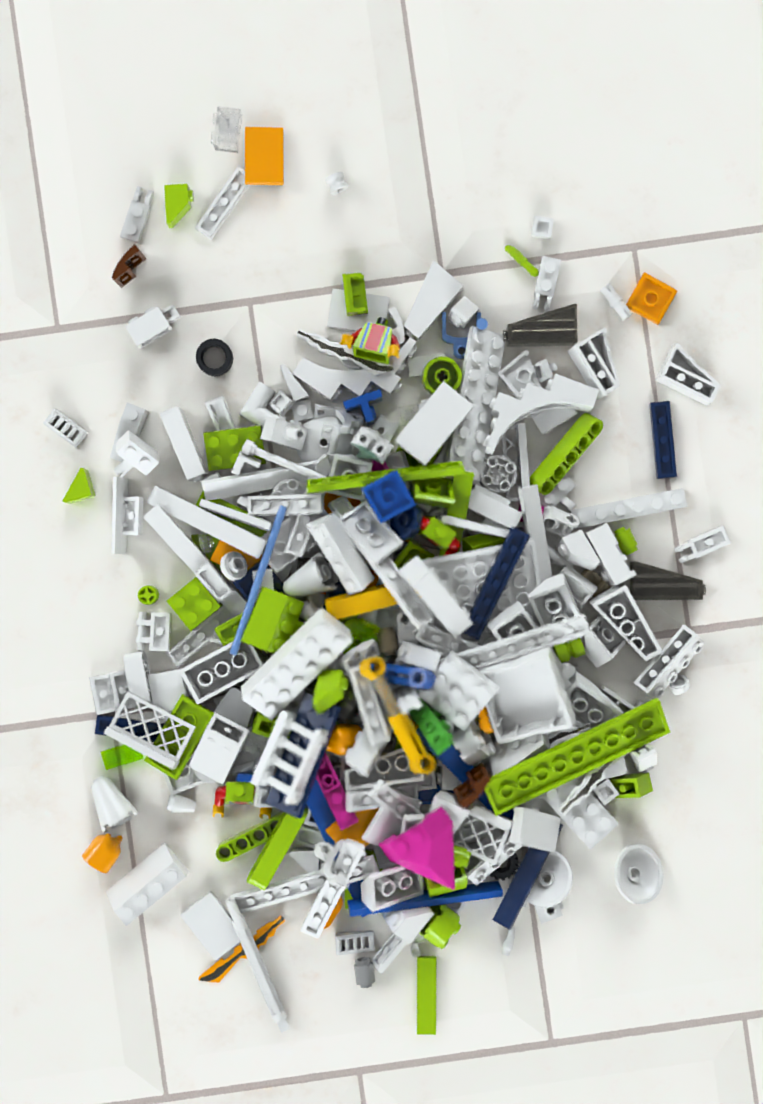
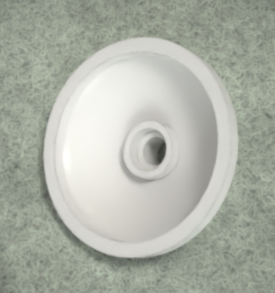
[297,416,353,463]
[614,844,664,904]
[516,850,573,907]

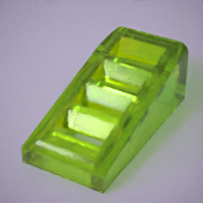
[344,617,380,653]

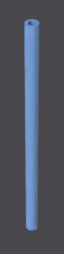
[230,505,287,656]

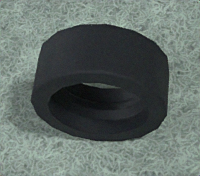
[196,338,233,377]

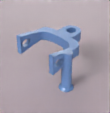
[442,312,488,359]

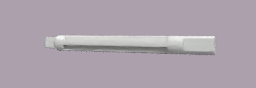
[225,897,290,1033]

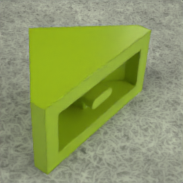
[62,468,96,504]

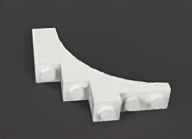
[292,337,417,401]
[483,374,599,455]

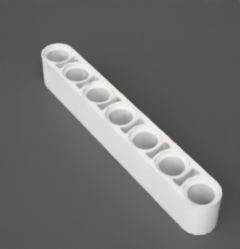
[147,486,267,559]

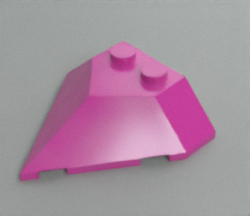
[379,806,455,891]

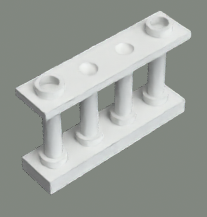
[251,711,328,805]

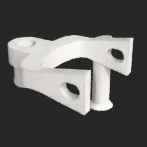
[314,404,364,457]
[314,840,367,889]

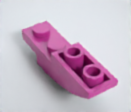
[316,752,359,830]

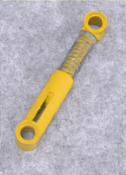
[359,657,436,774]

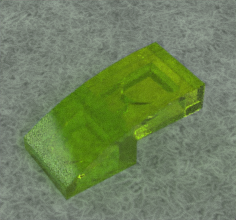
[100,744,144,770]

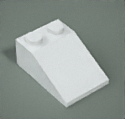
[566,671,623,728]

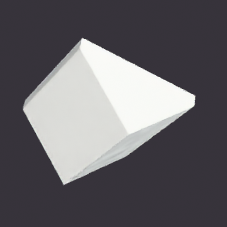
[326,454,373,501]

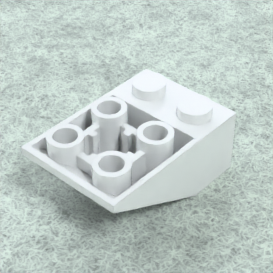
[189,713,250,784]

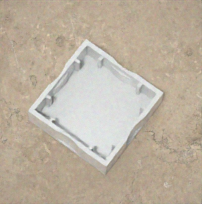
[476,647,576,744]

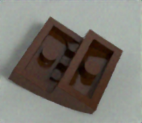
[111,244,146,288]
[453,763,491,809]

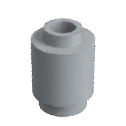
[354,957,375,988]

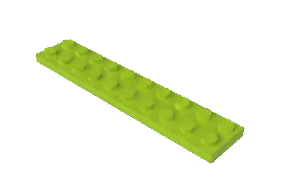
[485,698,671,816]

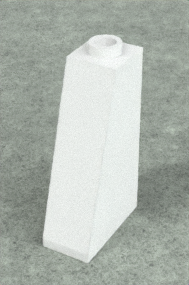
[403,261,463,341]
[159,406,207,483]
[468,488,523,529]

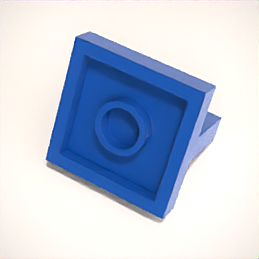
[343,389,383,426]
[362,469,416,523]

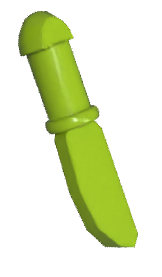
[505,245,539,277]

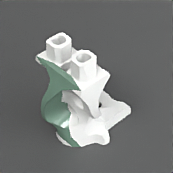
[351,415,401,464]

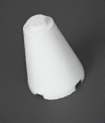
[283,553,338,598]
[91,776,138,833]

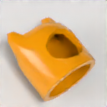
[326,723,363,755]
[82,833,122,873]

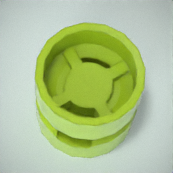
[552,637,585,663]

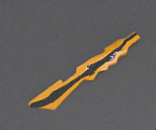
[199,915,285,983]

